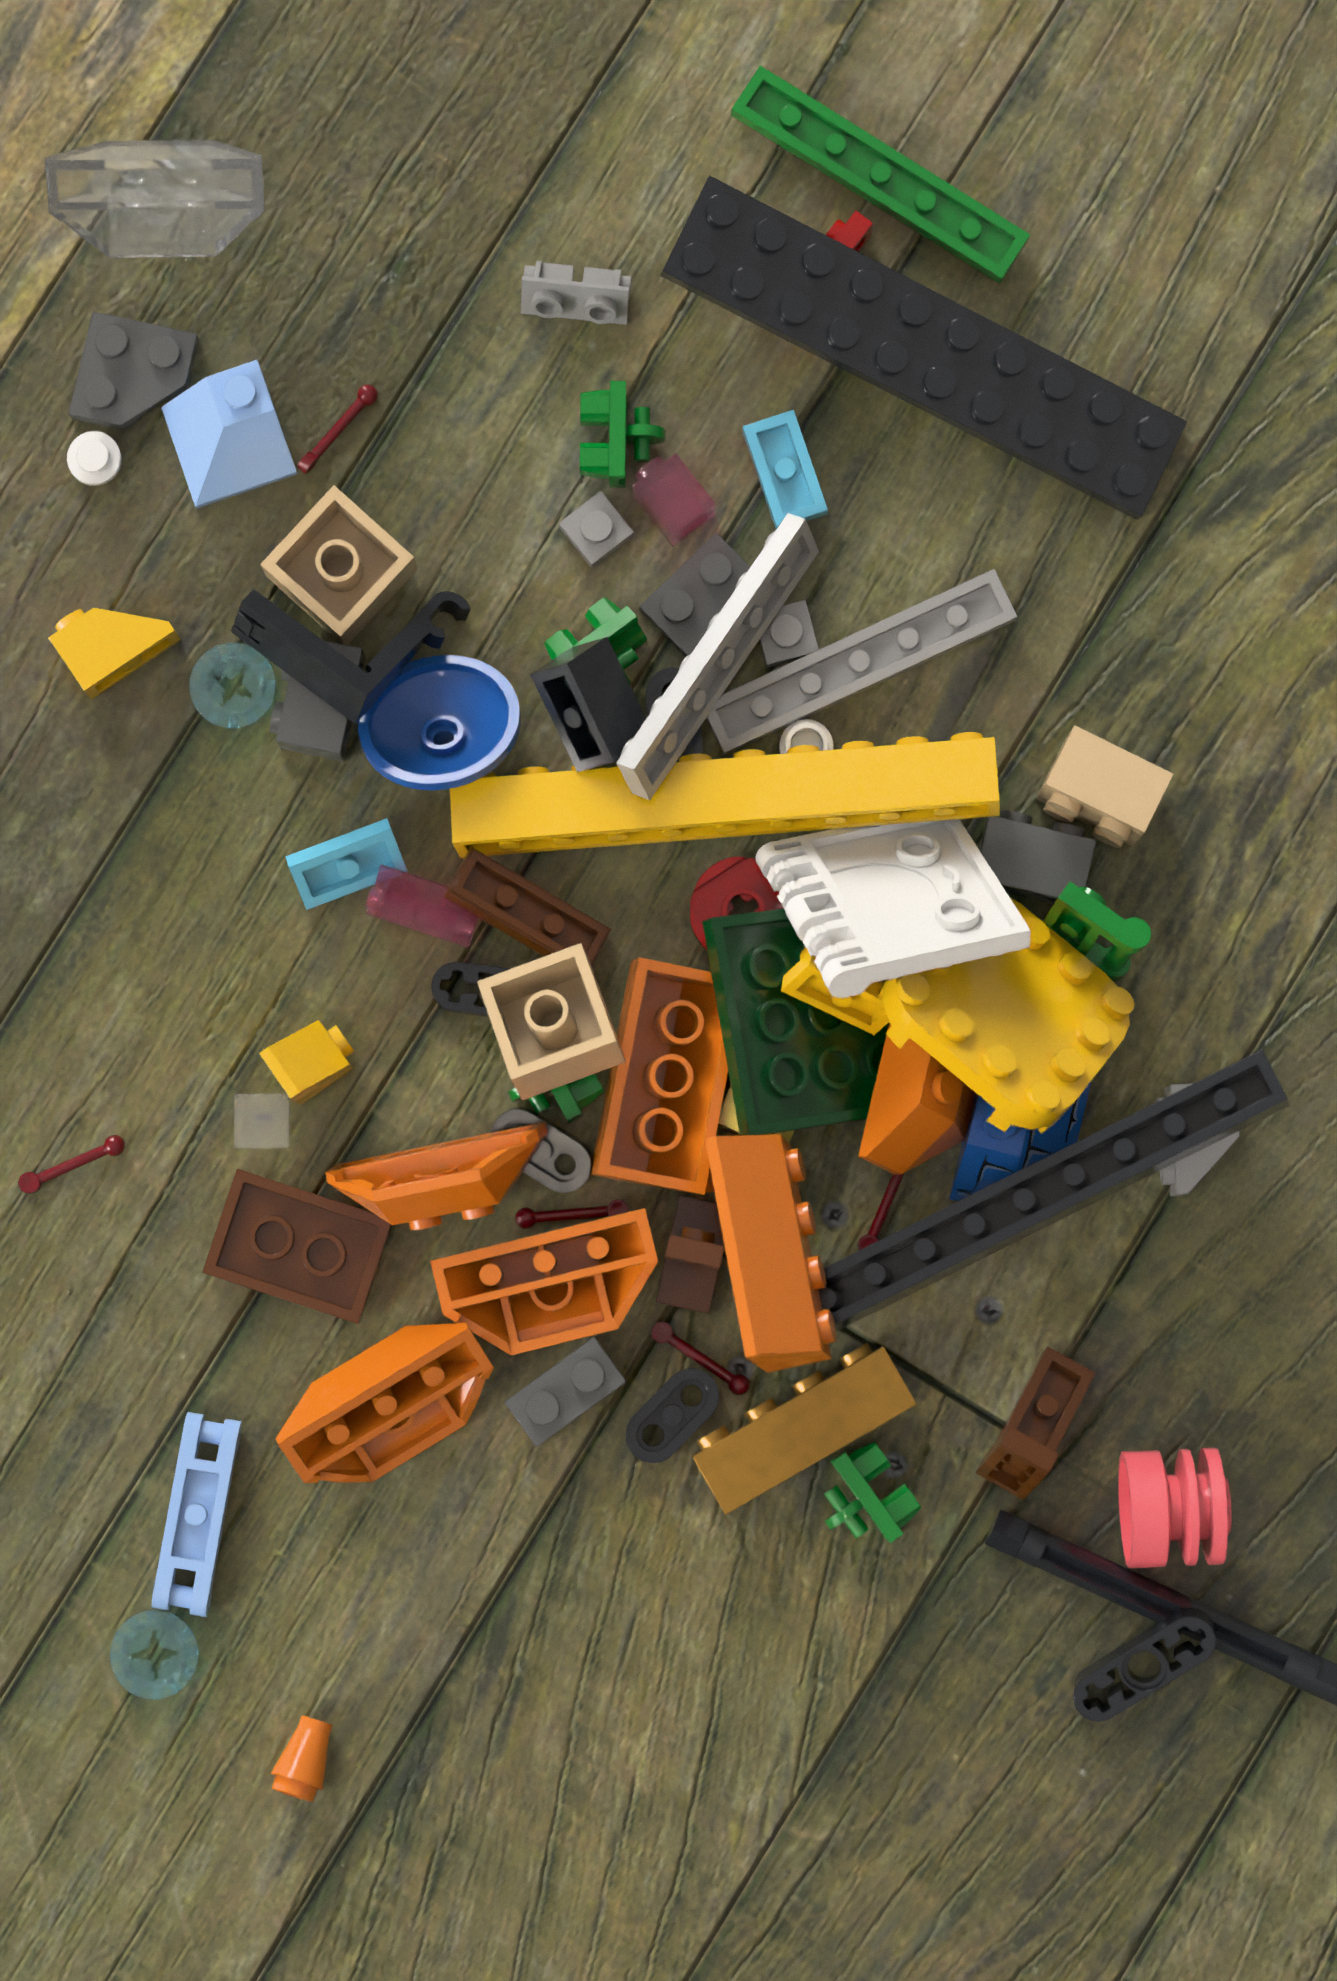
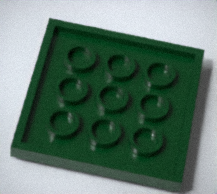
[702,909,889,1136]

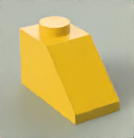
[48,607,181,699]
[259,1020,355,1106]

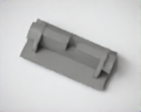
[521,261,632,325]

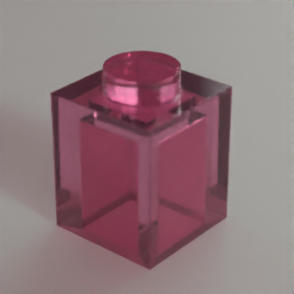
[633,453,715,547]

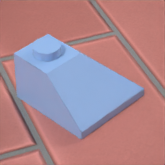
[161,360,297,509]

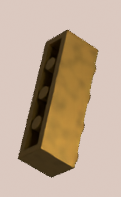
[692,1343,917,1515]

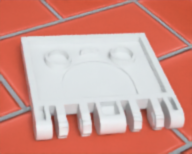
[756,819,1030,998]

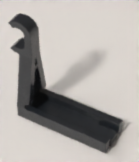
[231,589,471,724]

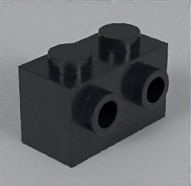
[530,637,646,772]

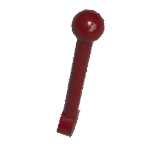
[297,385,378,474]
[18,1135,125,1194]
[857,1173,905,1250]
[515,1199,629,1229]
[651,1322,750,1395]

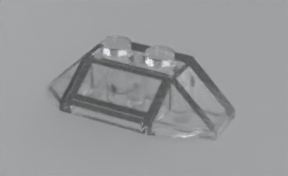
[45,140,265,258]

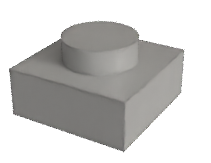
[559,491,634,569]
[759,600,819,668]

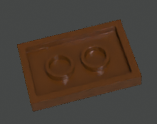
[202,1169,392,1324]

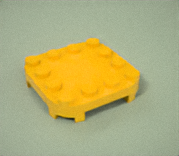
[877,897,1135,1134]

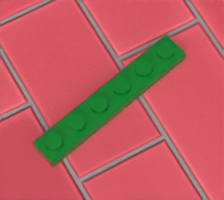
[731,65,1030,284]

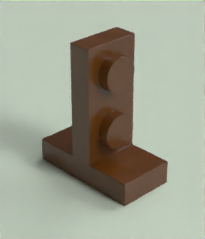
[656,1195,724,1314]
[975,1346,1096,1500]

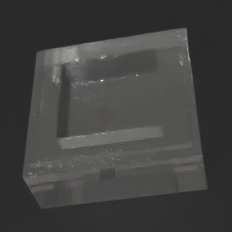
[234,1094,290,1149]

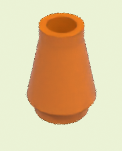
[271,1716,333,1802]

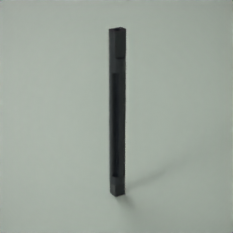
[985,1509,1337,1706]

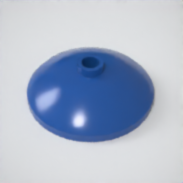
[358,655,521,790]

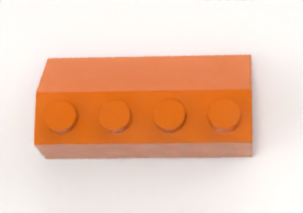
[590,957,728,1195]
[705,1135,837,1373]

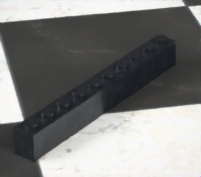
[818,1050,1289,1331]

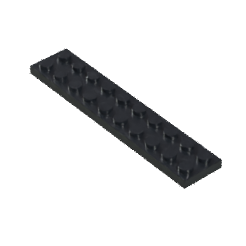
[660,175,1187,520]

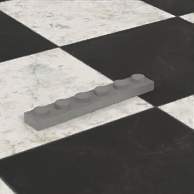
[616,513,819,800]
[706,569,1017,756]

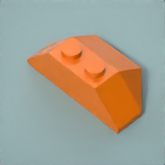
[858,1022,976,1174]
[325,1121,548,1231]
[430,1208,658,1356]
[275,1323,494,1483]

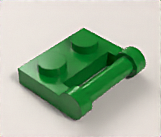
[1043,881,1151,982]

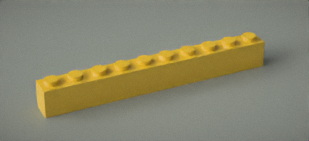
[450,732,1000,858]

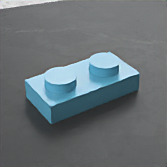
[742,410,828,529]
[285,818,408,910]

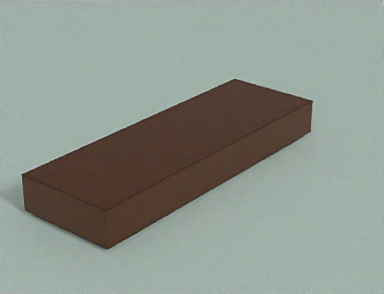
[443,847,611,966]

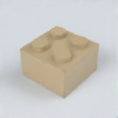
[260,485,418,645]
[1036,725,1173,848]
[477,943,626,1100]

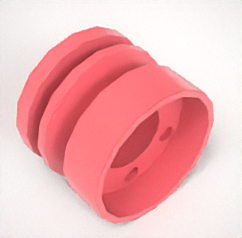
[1118,1448,1232,1568]

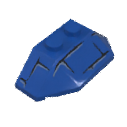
[949,1082,1091,1202]

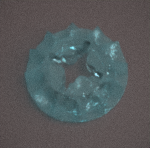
[189,643,277,730]
[110,1610,200,1699]

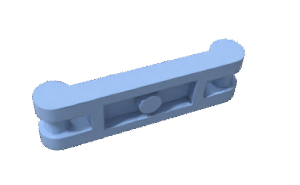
[152,1412,242,1617]

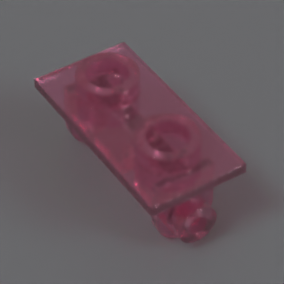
[365,864,478,948]

